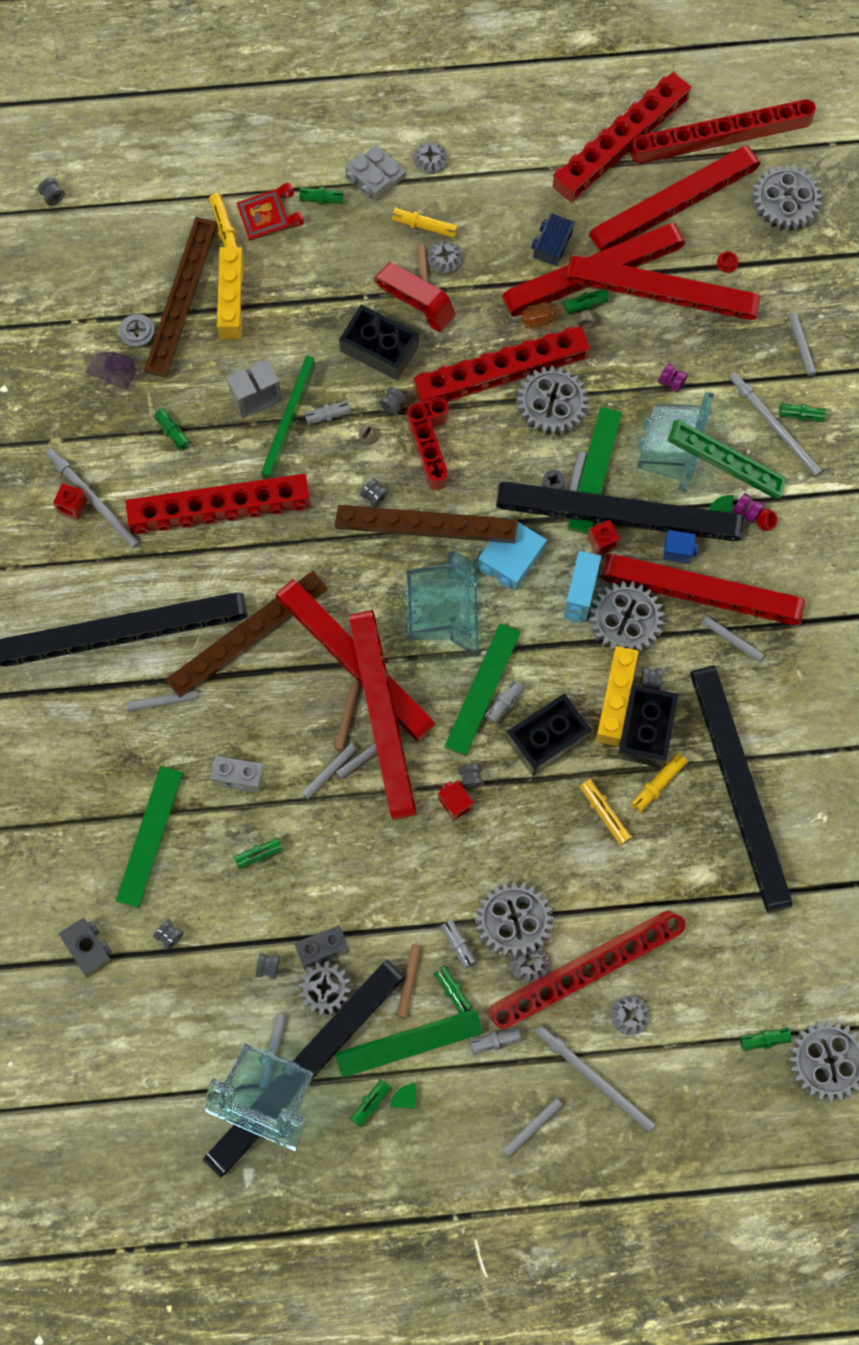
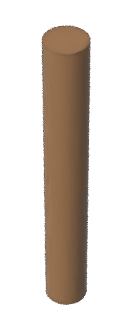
[417,245,428,282]
[334,682,360,751]
[397,944,421,1018]

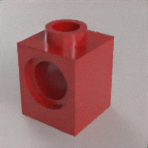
[53,483,87,520]
[587,520,620,556]
[438,780,474,822]

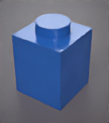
[663,530,698,564]

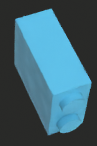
[477,516,547,591]
[563,551,601,623]

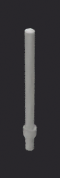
[729,372,822,477]
[45,448,139,548]
[535,1025,655,1132]

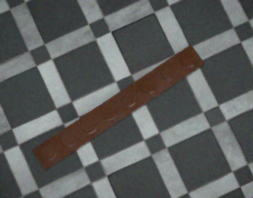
[144,217,217,378]
[335,505,518,544]
[165,570,327,698]

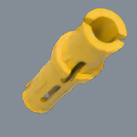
[209,193,238,247]
[392,207,458,239]
[630,753,688,813]
[579,779,632,846]

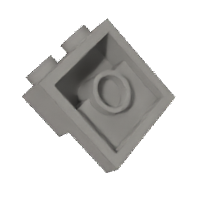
[345,144,406,202]

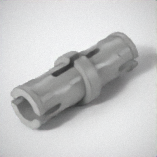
[304,400,351,426]
[484,679,525,725]
[440,919,477,969]
[469,1026,521,1055]

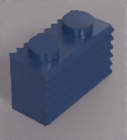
[531,213,575,266]

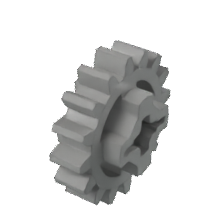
[298,961,351,1016]

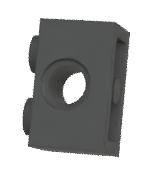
[58,917,112,978]
[294,925,349,970]

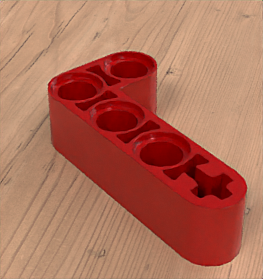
[374,262,456,332]
[407,397,449,490]

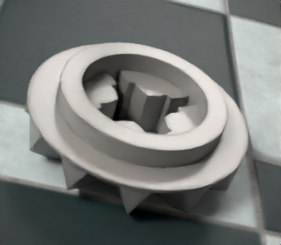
[413,140,447,173]
[428,240,462,273]
[119,314,155,348]
[510,946,549,983]
[610,996,650,1035]

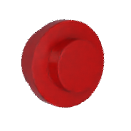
[716,251,739,273]
[757,509,778,531]

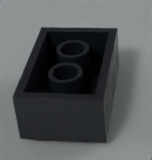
[339,304,419,381]
[617,684,679,768]
[506,693,592,777]

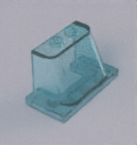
[637,392,714,492]
[405,550,478,653]
[204,1043,314,1151]

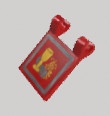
[236,182,304,241]

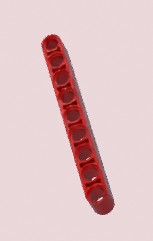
[631,99,816,164]
[589,145,761,252]
[501,223,686,317]
[566,256,761,320]
[600,554,805,625]
[275,579,435,741]
[349,610,417,820]
[488,910,686,1029]

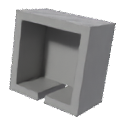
[227,359,282,419]

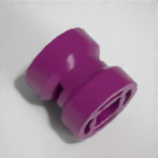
[658,363,688,393]
[733,493,764,524]

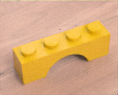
[217,247,244,339]
[595,646,638,746]

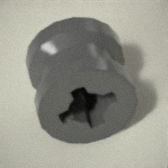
[38,178,65,206]
[379,387,407,415]
[542,470,565,490]
[360,479,389,508]
[641,666,663,690]
[458,764,484,789]
[153,919,184,950]
[256,952,280,980]

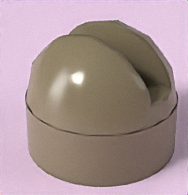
[578,310,595,329]
[359,426,377,445]

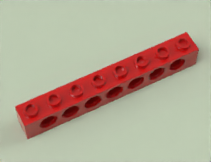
[553,71,692,203]
[413,326,590,402]
[125,473,311,534]

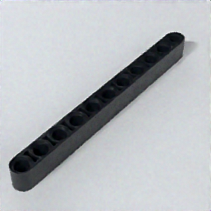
[496,482,744,541]
[0,592,248,667]
[690,665,792,914]
[202,959,405,1178]

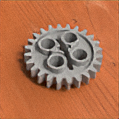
[751,164,823,231]
[516,366,589,436]
[589,581,664,654]
[475,882,554,960]
[788,1020,859,1102]

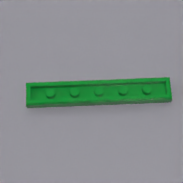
[261,356,315,480]
[568,407,622,535]
[668,419,786,499]
[444,623,521,757]
[115,766,183,909]
[335,1009,483,1078]

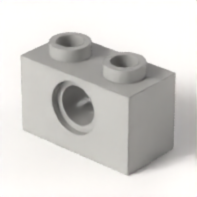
[211,756,264,793]

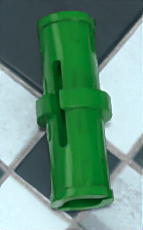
[299,187,344,205]
[563,289,609,314]
[779,403,826,423]
[153,408,191,451]
[233,837,283,870]
[433,965,473,1014]
[740,1027,792,1052]
[349,1079,392,1128]

